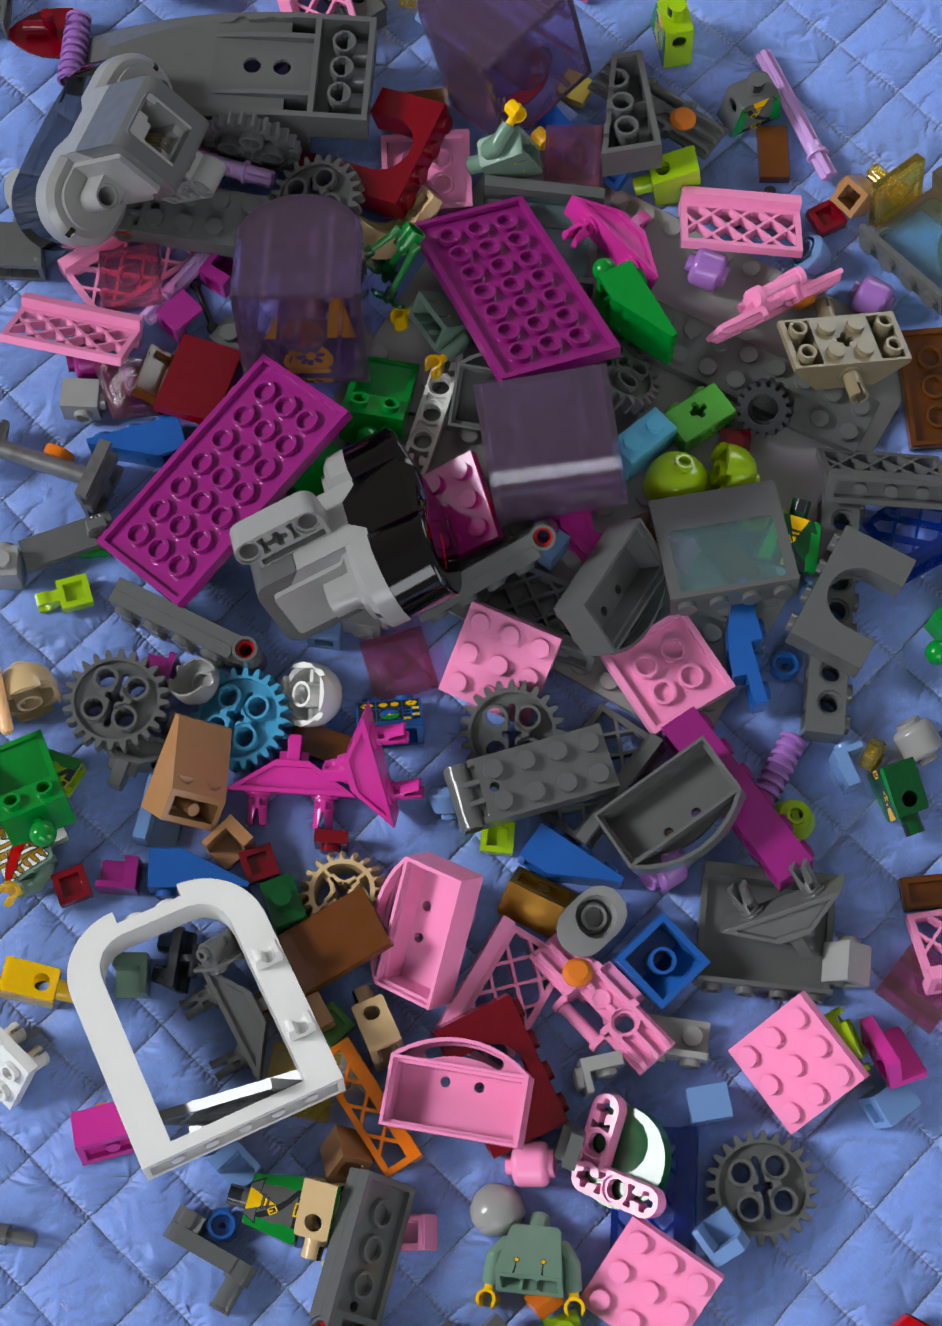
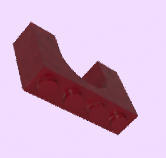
[344,87,453,220]
[432,993,570,1159]

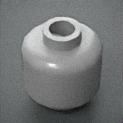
[893,715,942,766]

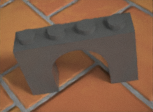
[784,525,917,678]

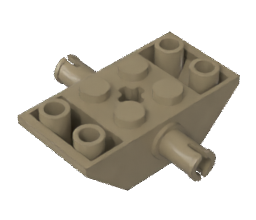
[776,296,912,404]

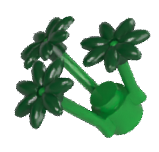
[350,221,425,309]

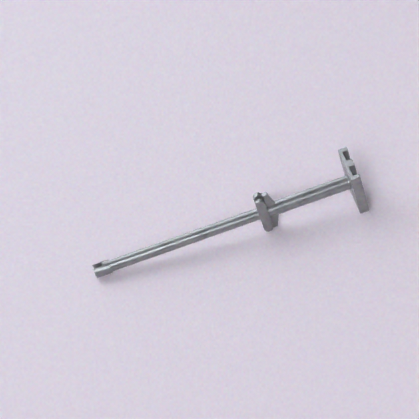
[0,419,124,517]

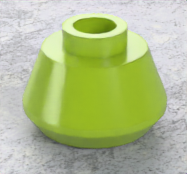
[775,799,815,841]

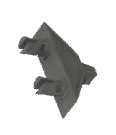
[88,696,185,792]
[719,858,846,960]
[179,963,274,1082]

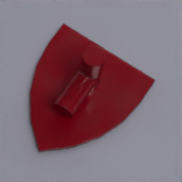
[9,8,73,59]

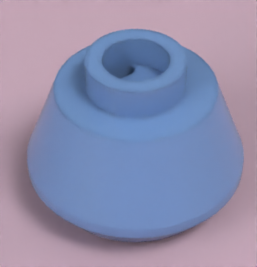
[792,235,831,275]
[426,784,457,820]

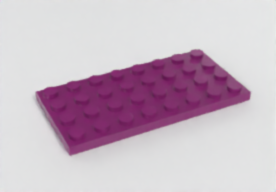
[413,195,621,388]
[96,354,353,608]

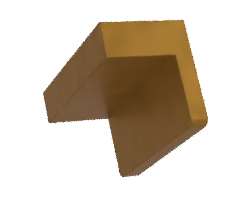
[497,866,579,938]

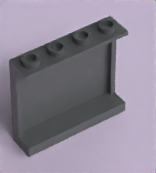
[693,860,840,1004]

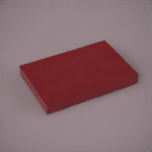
[154,334,243,424]

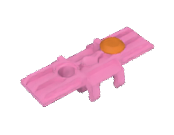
[706,266,844,344]
[528,933,675,1076]

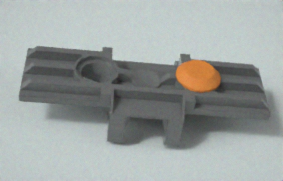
[587,58,728,160]

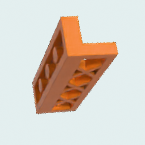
[330,1037,424,1177]

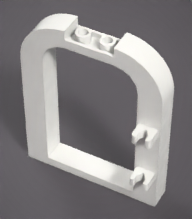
[67,878,346,1182]

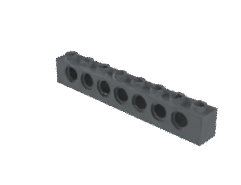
[799,489,865,744]

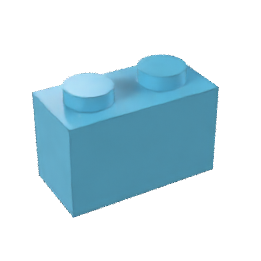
[606,407,677,481]

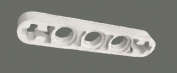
[400,352,463,483]

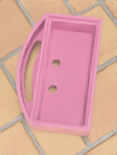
[370,852,484,1010]
[378,1037,535,1150]

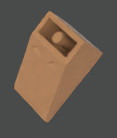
[141,713,232,831]

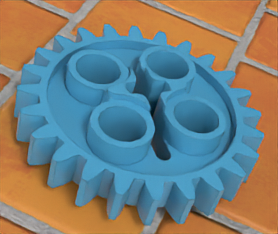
[189,667,293,773]

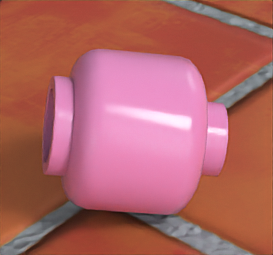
[505,1141,557,1188]

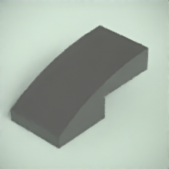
[553,1121,586,1171]

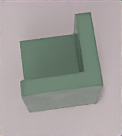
[112,952,152,999]

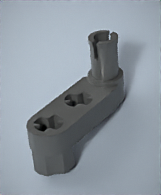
[163,1204,258,1317]

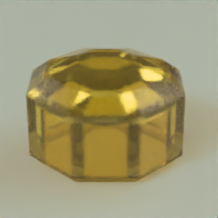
[859,737,887,772]

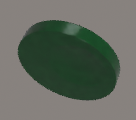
[583,1106,672,1210]

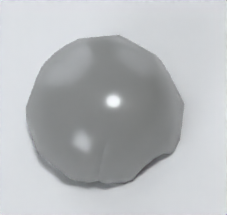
[167,657,220,705]
[469,1183,526,1237]

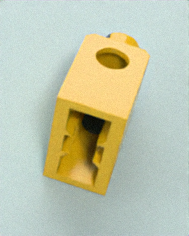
[0,955,74,1009]

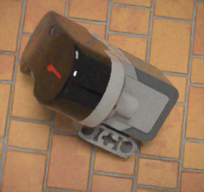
[11,53,226,251]
[229,426,462,641]

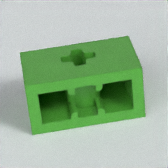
[664,382,736,453]

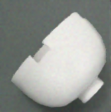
[280,661,343,727]

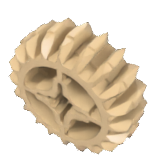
[299,850,386,917]

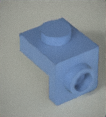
[828,740,865,795]

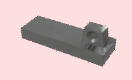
[18,510,113,573]

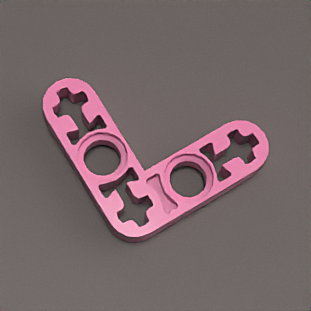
[571,1093,666,1219]

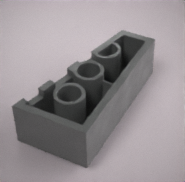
[601,50,662,177]

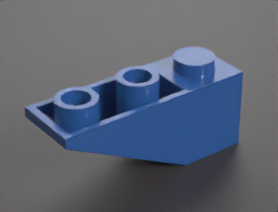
[86,415,185,468]
[518,822,625,890]
[147,848,252,900]

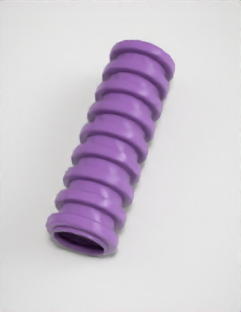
[57,9,92,89]
[755,731,807,809]

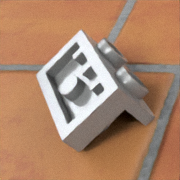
[647,1013,711,1069]
[571,1050,624,1099]

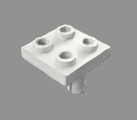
[0,1022,50,1110]

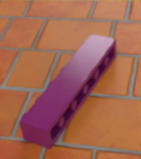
[661,706,814,892]

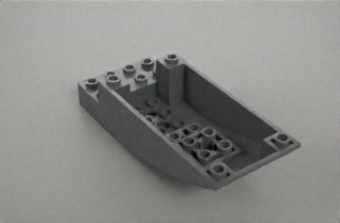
[78,12,378,153]

